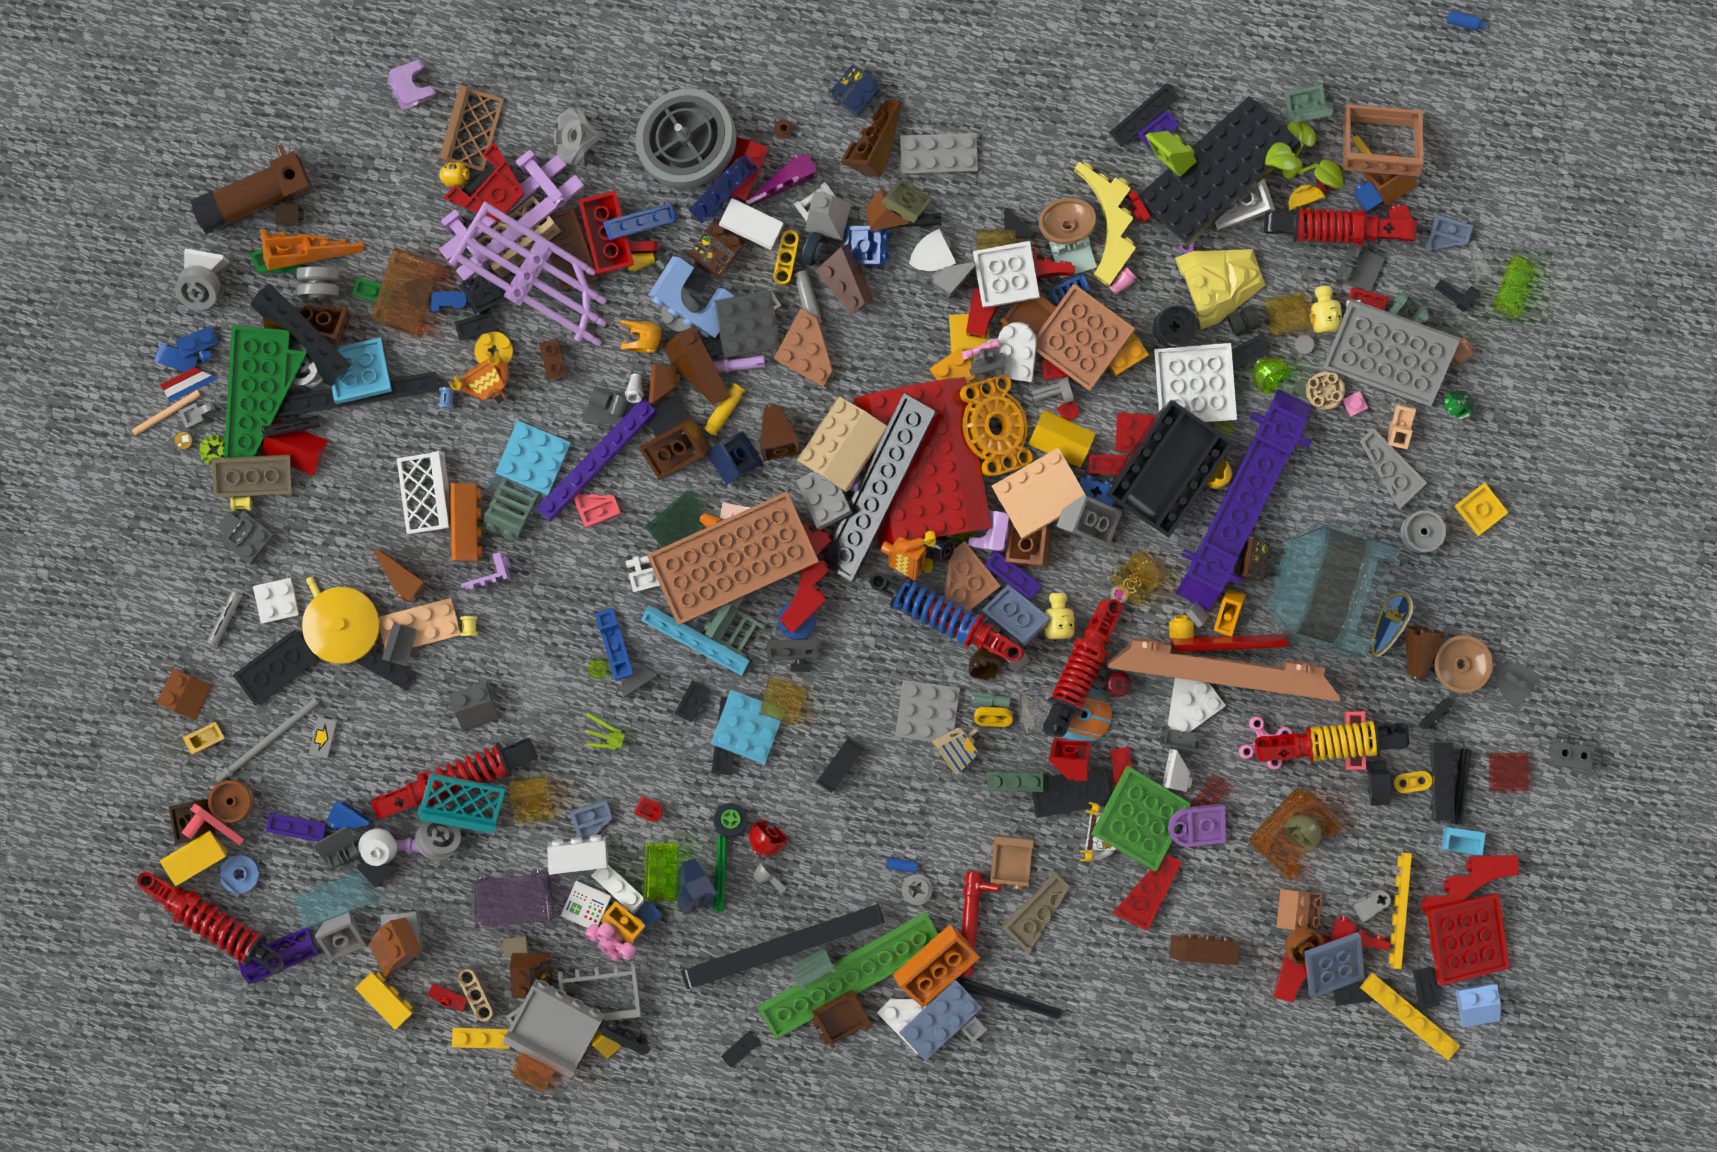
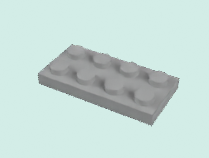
[900,133,978,174]

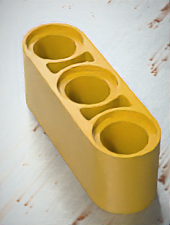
[774,230,799,286]

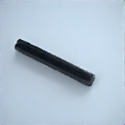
[1451,748,1472,824]

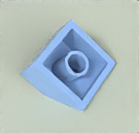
[1455,983,1501,1027]

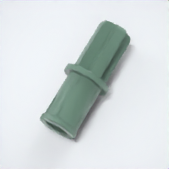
[971,691,1010,709]

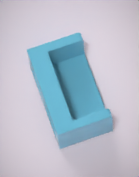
[1441,827,1486,856]

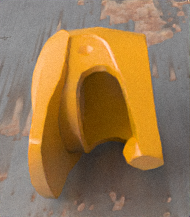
[620,320,662,353]

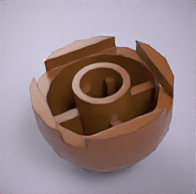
[1284,927,1324,966]

